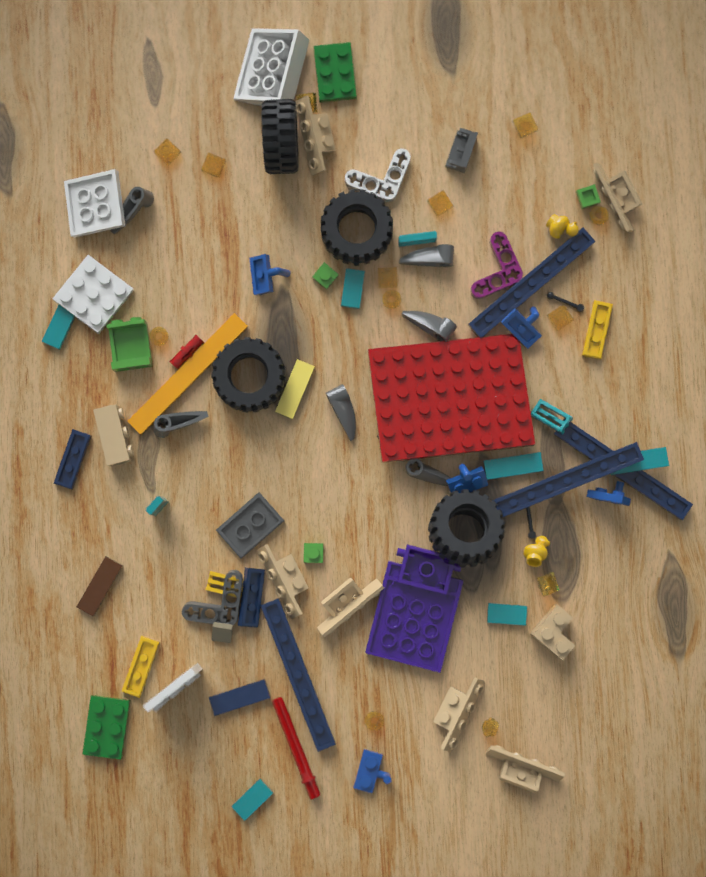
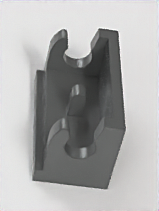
[445,128,478,173]

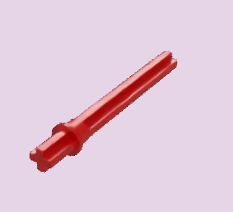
[272,697,321,800]

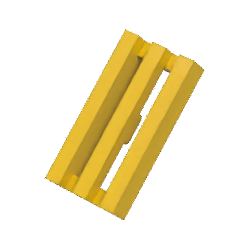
[205,571,243,598]

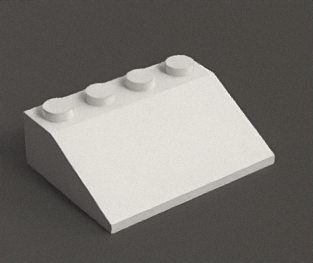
[233,29,309,106]

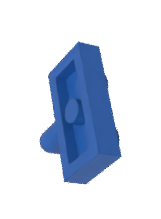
[249,254,291,296]
[501,306,542,349]
[446,464,488,494]
[586,481,631,506]
[353,749,391,793]

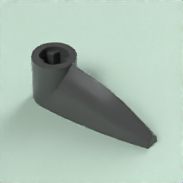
[111,187,154,234]
[399,244,454,267]
[402,311,457,342]
[326,384,356,441]
[153,411,209,438]
[405,459,451,486]

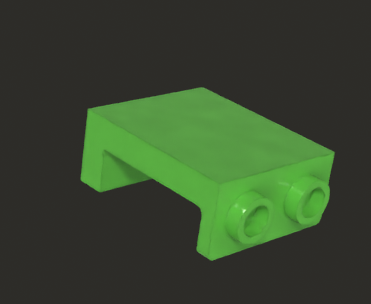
[106,317,153,372]

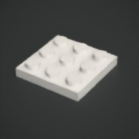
[64,169,125,238]
[52,255,134,334]
[143,663,202,712]

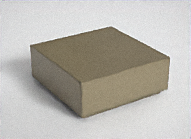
[212,622,233,643]

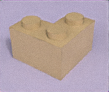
[530,604,575,660]

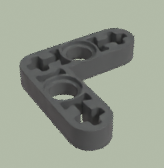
[182,570,243,625]

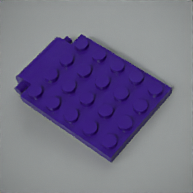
[365,544,463,673]

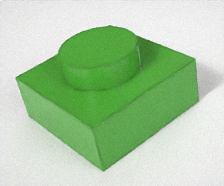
[576,184,601,209]
[312,262,339,290]
[304,543,323,563]

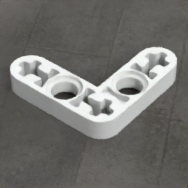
[345,149,410,202]

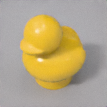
[546,214,579,239]
[523,536,550,567]

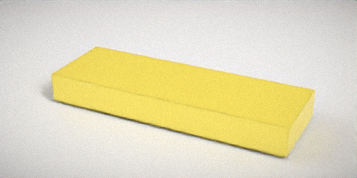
[275,359,315,419]

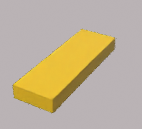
[582,300,613,360]
[121,636,160,698]

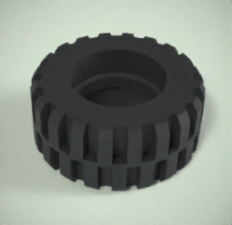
[261,99,299,174]
[321,189,393,266]
[211,337,286,413]
[428,489,505,568]

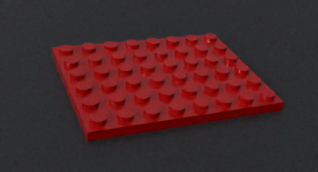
[368,334,535,463]

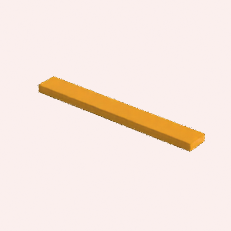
[127,313,248,435]

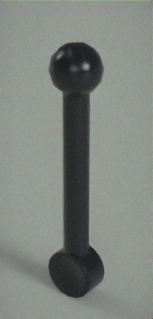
[547,292,584,312]
[526,507,536,539]

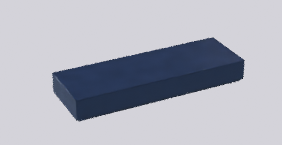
[53,429,91,490]
[238,567,265,628]
[209,679,271,716]

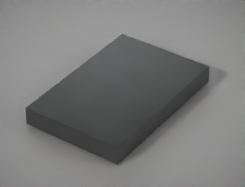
[216,492,284,559]

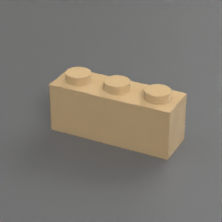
[93,404,134,467]

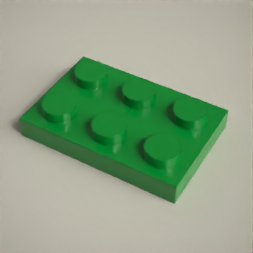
[314,42,357,103]
[82,695,131,760]

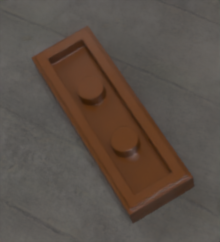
[76,556,123,616]

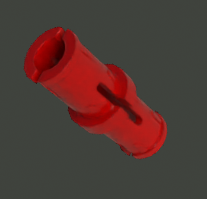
[169,334,204,370]

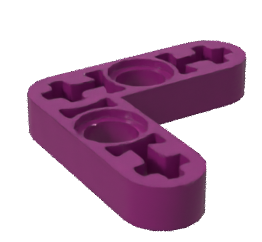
[470,231,523,299]

